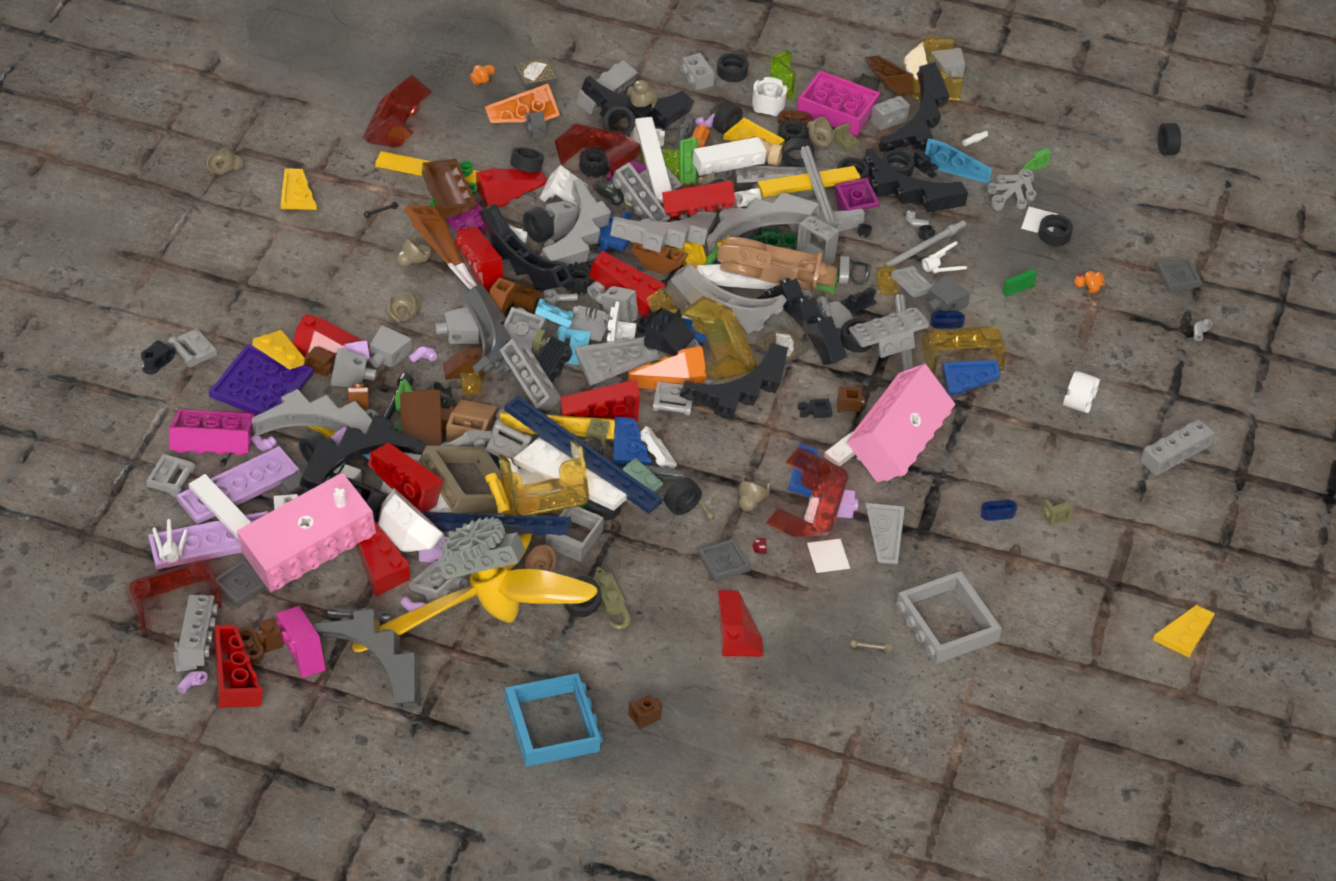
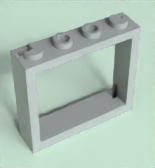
[896,571,1002,664]

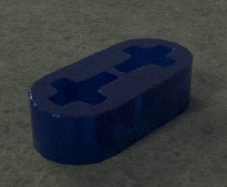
[930,311,965,329]
[980,500,1017,521]

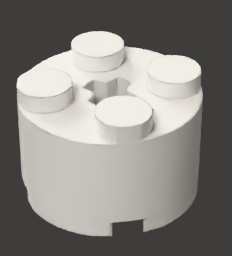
[752,77,787,116]
[1063,371,1101,414]

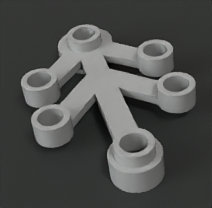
[987,169,1036,211]

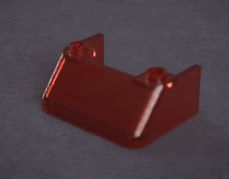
[362,74,432,148]
[554,123,641,176]
[766,447,848,537]
[126,561,222,633]

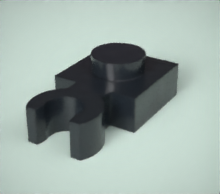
[914,149,939,178]
[798,398,833,418]

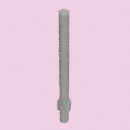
[884,220,966,270]

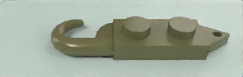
[592,567,632,630]

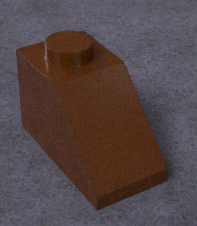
[443,348,483,380]

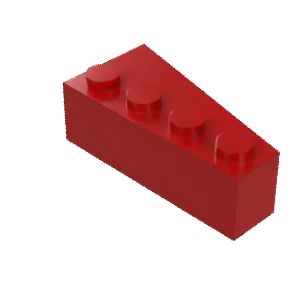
[662,180,738,218]
[455,226,503,293]
[589,250,665,318]
[560,379,640,422]
[368,443,444,514]
[355,520,410,597]
[213,625,263,708]

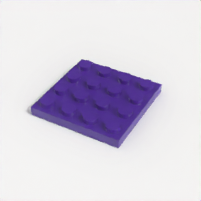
[209,344,314,415]

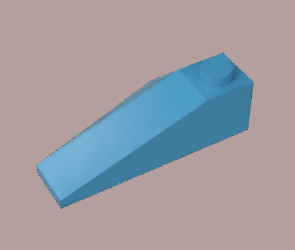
[925,138,992,184]

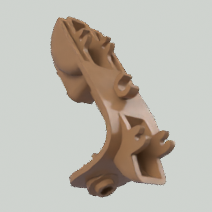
[717,237,837,290]

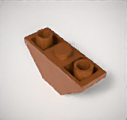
[631,242,688,275]
[489,277,524,314]
[348,383,369,410]

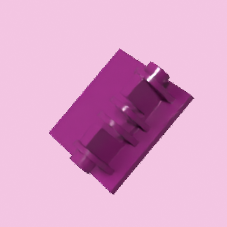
[446,200,487,234]

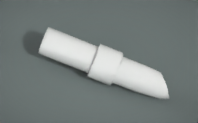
[962,131,988,146]

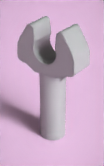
[544,289,578,306]

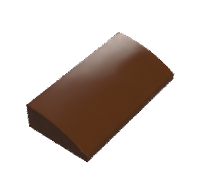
[422,159,477,219]
[400,390,442,447]

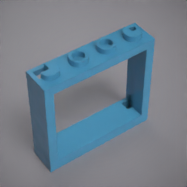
[505,673,603,767]

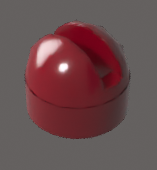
[752,538,767,554]

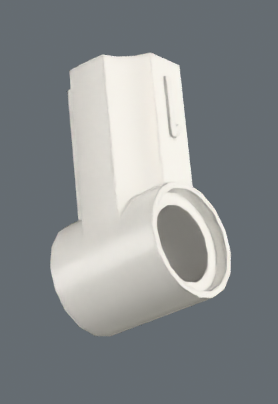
[735,188,762,207]

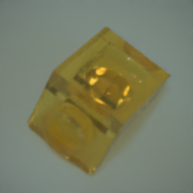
[876,266,898,295]
[647,289,678,313]
[460,372,481,395]

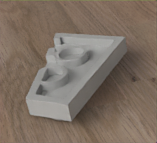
[866,503,905,566]

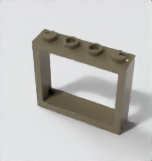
[419,446,519,514]

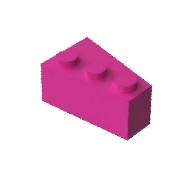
[276,606,325,678]

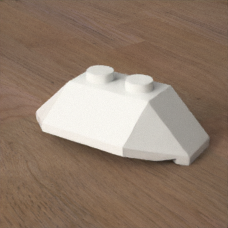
[378,488,444,552]

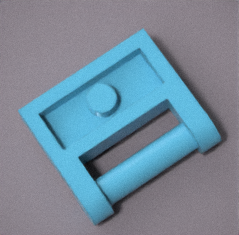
[535,298,574,328]
[557,326,591,365]

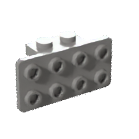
[849,308,929,358]

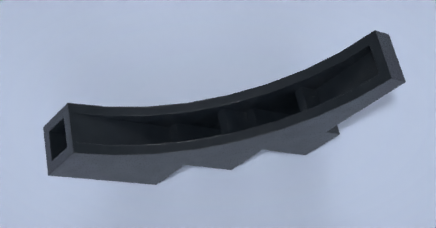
[878,62,950,152]
[581,76,694,130]
[863,148,968,213]
[479,203,573,290]
[758,277,847,365]
[679,342,788,419]
[300,415,426,490]

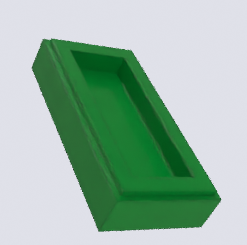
[1002,269,1037,297]

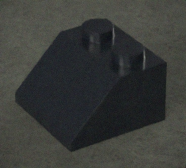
[644,309,695,356]

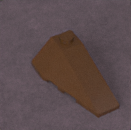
[865,55,914,96]

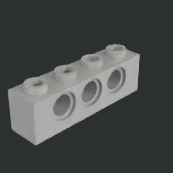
[499,338,561,411]

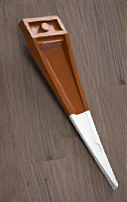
[404,205,477,289]

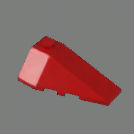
[476,168,547,208]
[292,313,370,358]
[718,590,763,657]

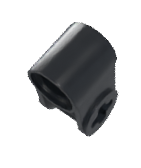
[141,340,176,374]

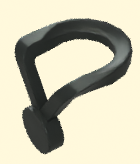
[849,260,871,285]

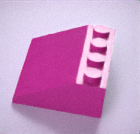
[797,71,880,136]
[169,409,255,455]

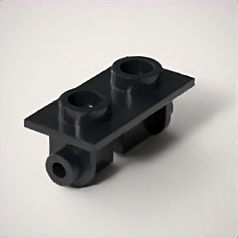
[840,287,877,314]

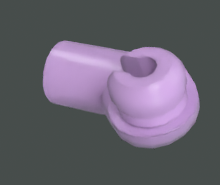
[695,114,715,128]
[408,346,437,363]
[251,434,277,452]
[400,597,427,612]
[177,671,208,694]

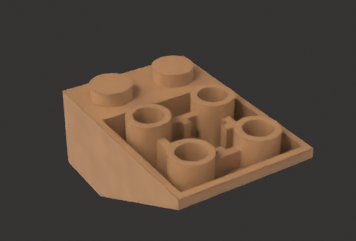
[446,400,498,447]

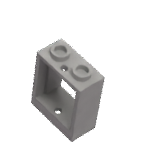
[796,215,839,265]
[546,503,604,562]

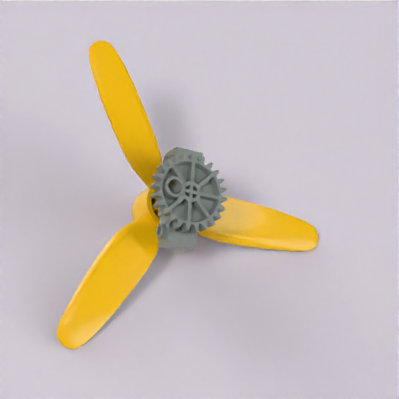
[352,498,598,652]

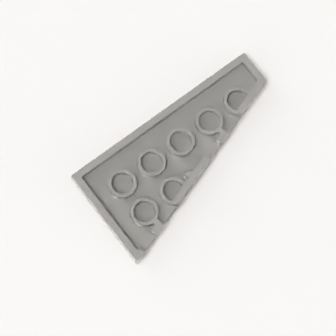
[733,165,836,183]
[575,337,687,386]

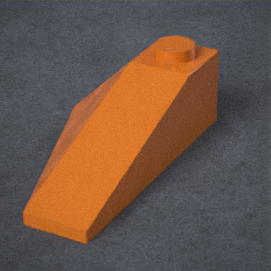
[485,83,560,123]
[628,346,707,389]

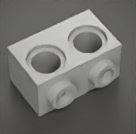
[680,53,714,90]
[871,96,910,131]

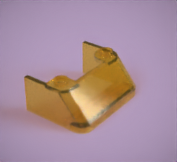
[903,37,963,100]
[681,296,757,379]
[921,326,1007,376]
[498,440,589,516]

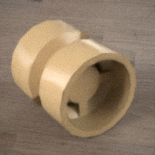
[761,140,783,166]

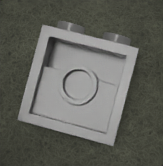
[503,307,547,352]
[409,560,468,602]

